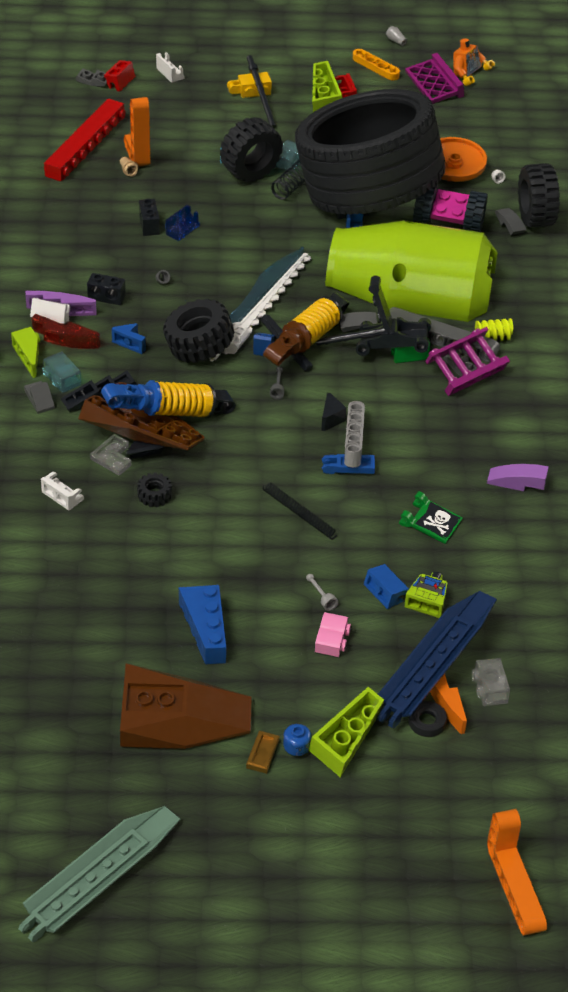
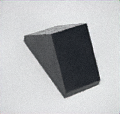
[321,393,346,431]

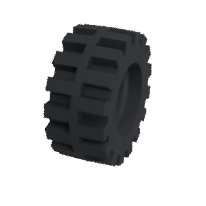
[137,472,172,507]

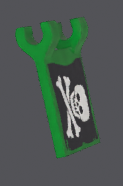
[399,491,463,544]

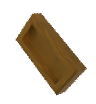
[246,731,280,774]

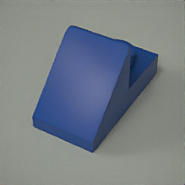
[111,323,146,354]
[253,333,275,356]

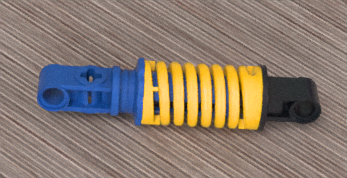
[101,380,236,418]

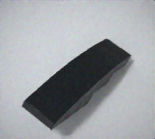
[61,370,137,412]

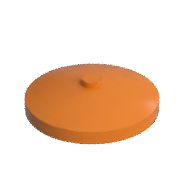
[440,137,487,182]

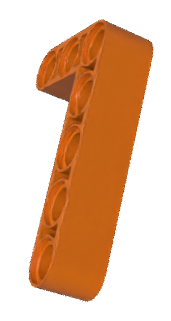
[124,97,150,167]
[487,809,547,936]

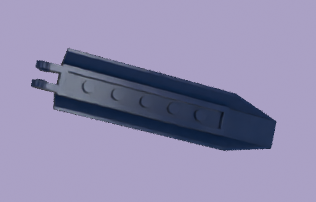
[377,591,497,729]

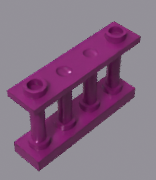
[425,327,510,396]

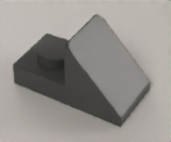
[24,381,55,414]

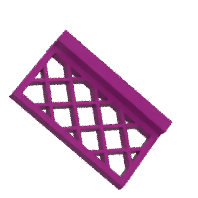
[405,53,464,104]

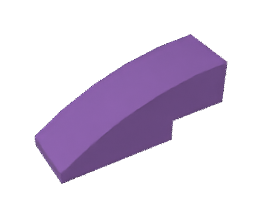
[487,464,549,491]

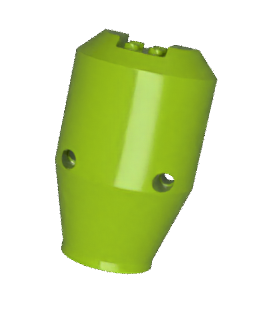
[325,220,498,322]

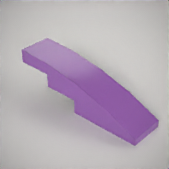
[26,291,97,316]

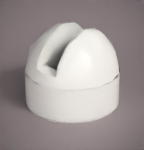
[491,170,505,184]

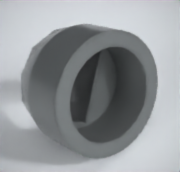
[156,270,170,284]

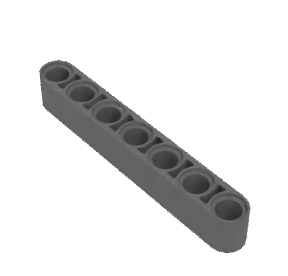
[389,307,500,362]

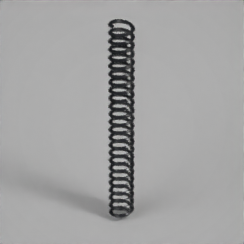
[263,482,337,539]

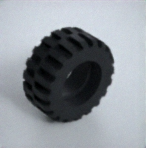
[220,117,283,182]
[518,163,560,228]
[163,299,235,363]

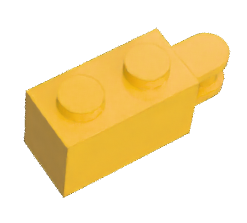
[227,72,272,98]

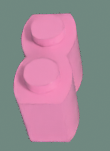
[315,612,351,657]

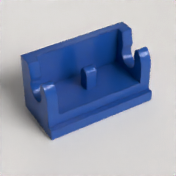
[364,564,409,609]

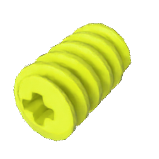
[475,318,513,341]

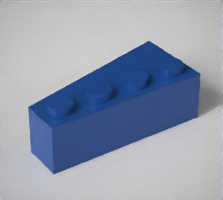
[179,585,226,664]

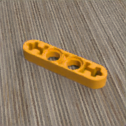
[352,49,400,81]

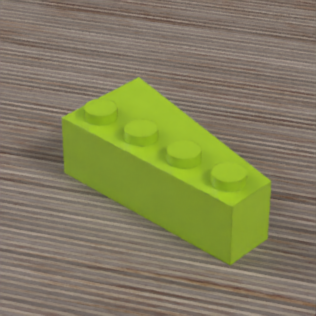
[309,687,384,777]

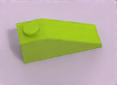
[11,327,40,378]

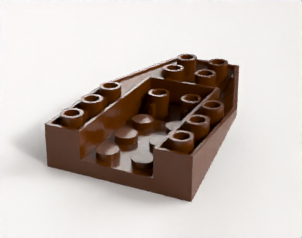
[78,382,205,450]
[120,663,252,749]

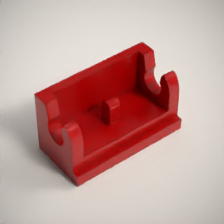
[104,60,135,91]
[335,73,357,98]

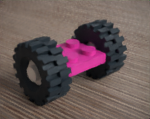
[413,184,488,232]

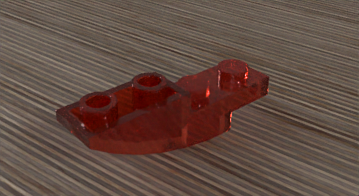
[32,314,100,349]

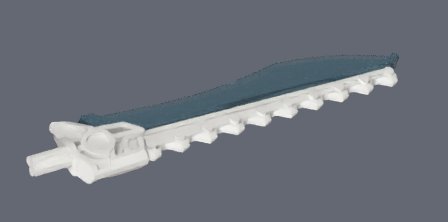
[210,247,311,362]

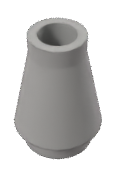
[386,26,407,46]

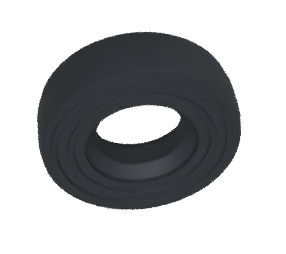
[408,701,447,737]

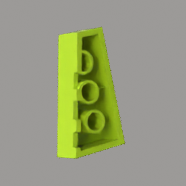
[312,61,342,112]

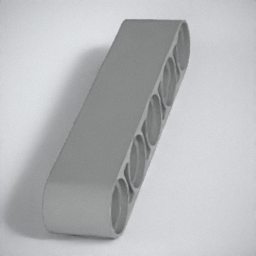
[344,401,365,468]

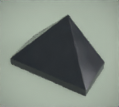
[125,440,164,460]

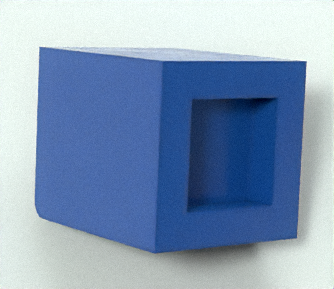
[346,214,363,228]

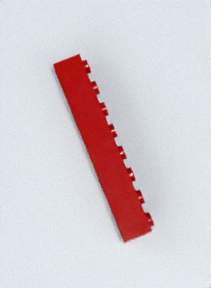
[44,98,126,182]

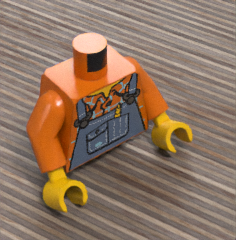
[453,39,495,86]

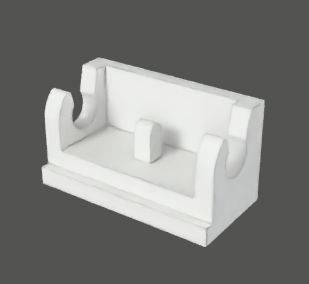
[156,52,185,83]
[30,298,70,324]
[41,472,84,510]

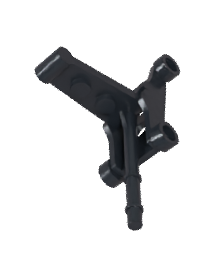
[316,276,432,356]

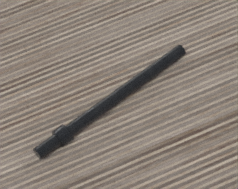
[247,55,276,128]

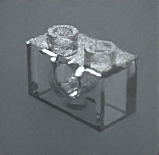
[472,658,510,706]

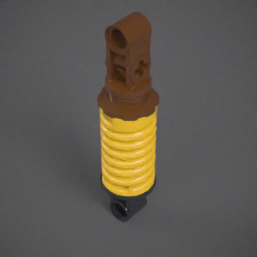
[263,292,350,366]

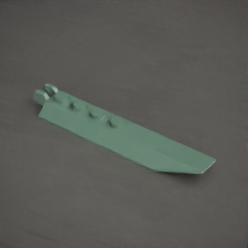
[18,806,180,942]

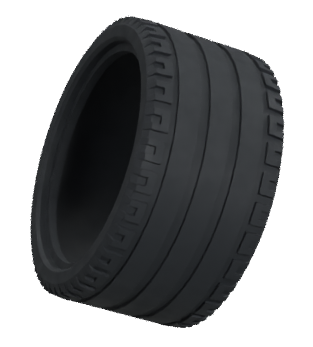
[295,89,446,214]

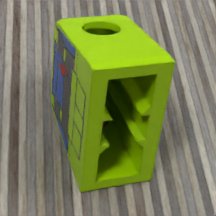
[404,571,447,618]

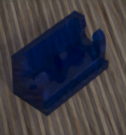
[166,205,200,241]

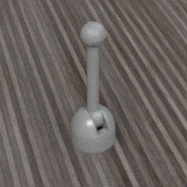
[306,574,338,611]

